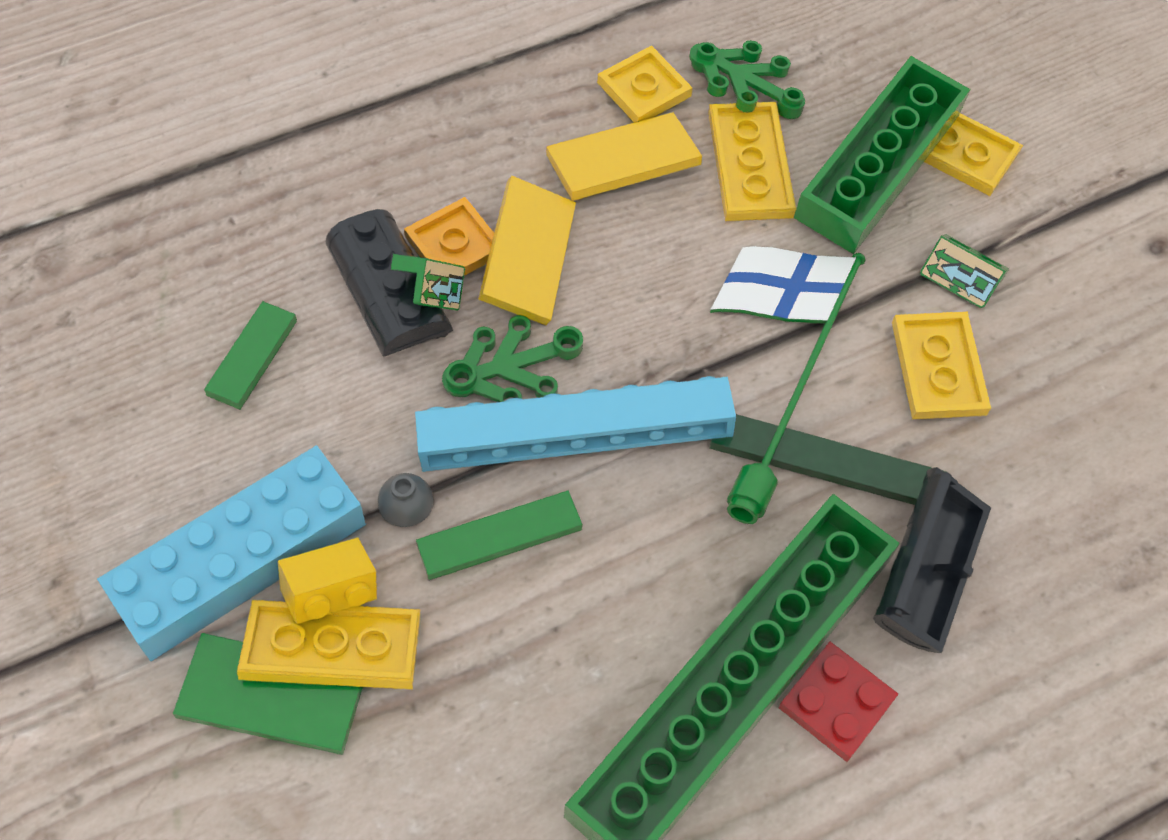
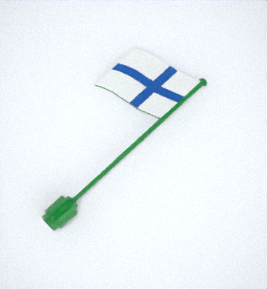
[710,246,866,524]

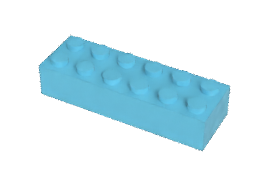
[97,445,366,661]

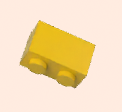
[278,537,377,624]

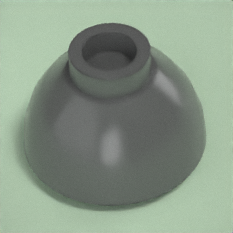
[378,473,434,527]

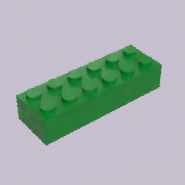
[794,56,971,255]

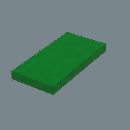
[173,633,363,755]

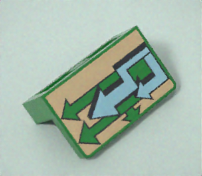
[920,234,1009,308]
[391,254,465,311]

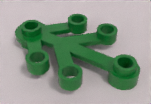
[689,40,805,119]
[442,315,583,402]

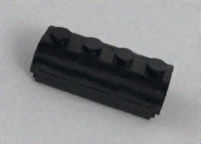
[326,209,453,357]
[873,467,991,653]

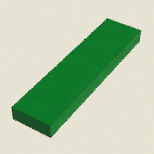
[416,490,583,580]

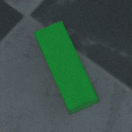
[204,301,297,410]

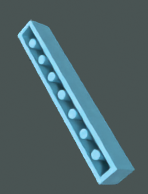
[415,376,736,472]

